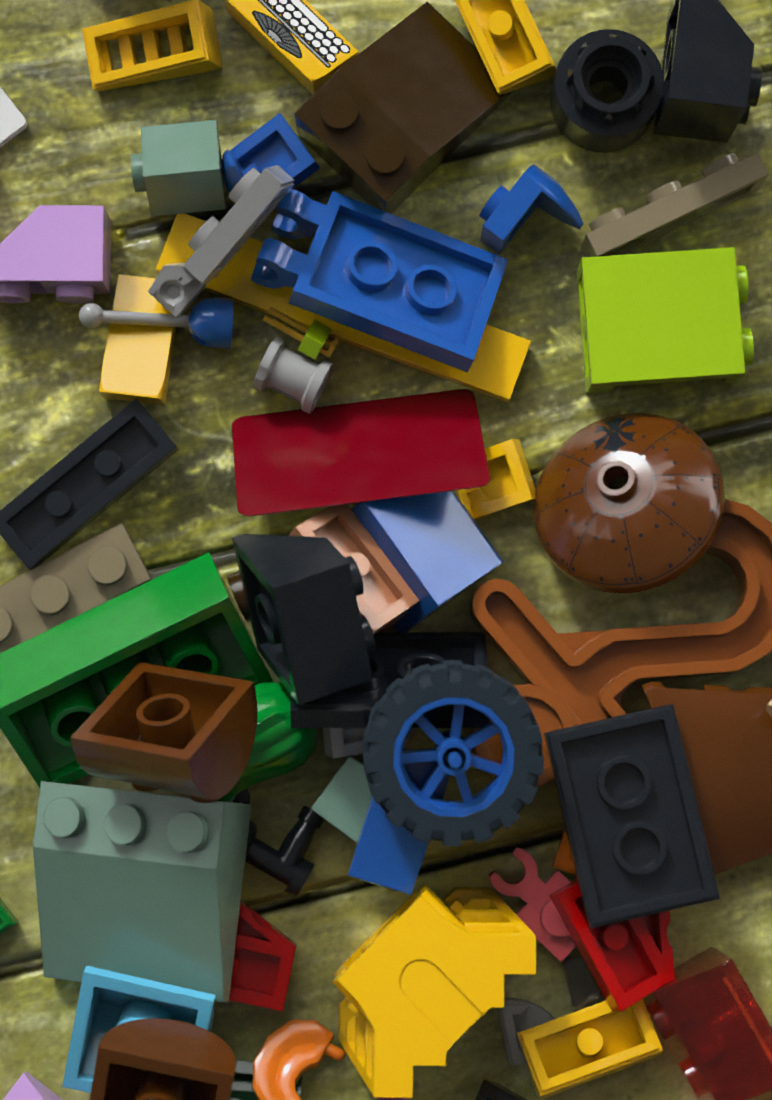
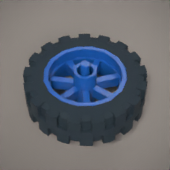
[363,660,544,846]

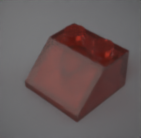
[646,947,772,1100]

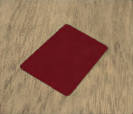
[232,389,490,516]

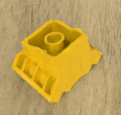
[332,884,536,1098]

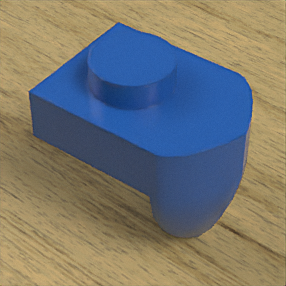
[221,113,320,193]
[479,164,583,254]

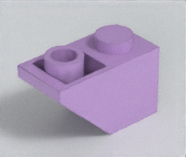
[0,205,111,304]

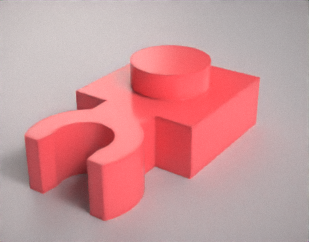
[488,847,576,962]

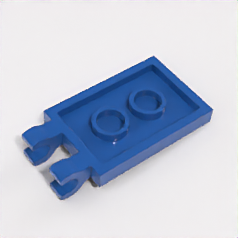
[251,189,508,373]

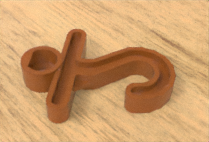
[470,499,772,786]

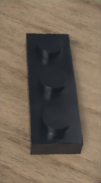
[0,399,179,570]

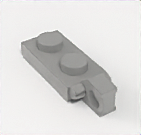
[148,165,295,317]

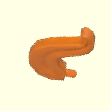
[252,1020,345,1100]

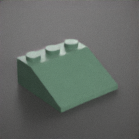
[33,781,252,1002]

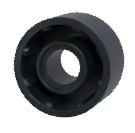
[550,29,664,153]

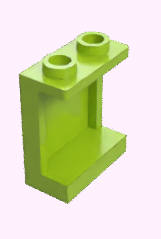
[576,247,754,394]

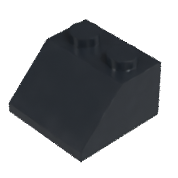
[653,0,762,143]
[232,534,376,705]

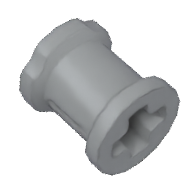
[253,336,334,414]

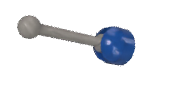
[79,297,233,349]

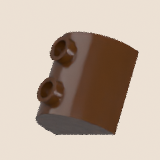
[70,662,257,803]
[90,1018,236,1100]

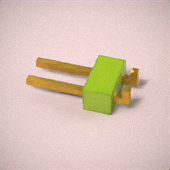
[263,307,340,359]

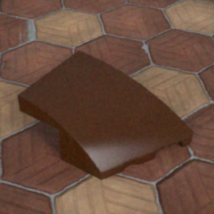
[642,682,772,875]

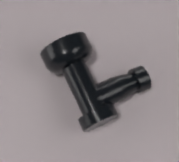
[245,806,325,898]

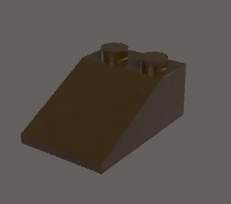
[294,1,515,214]

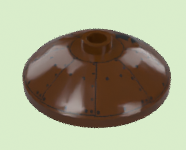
[533,413,725,593]

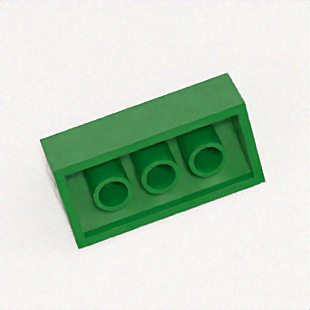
[0,552,273,788]

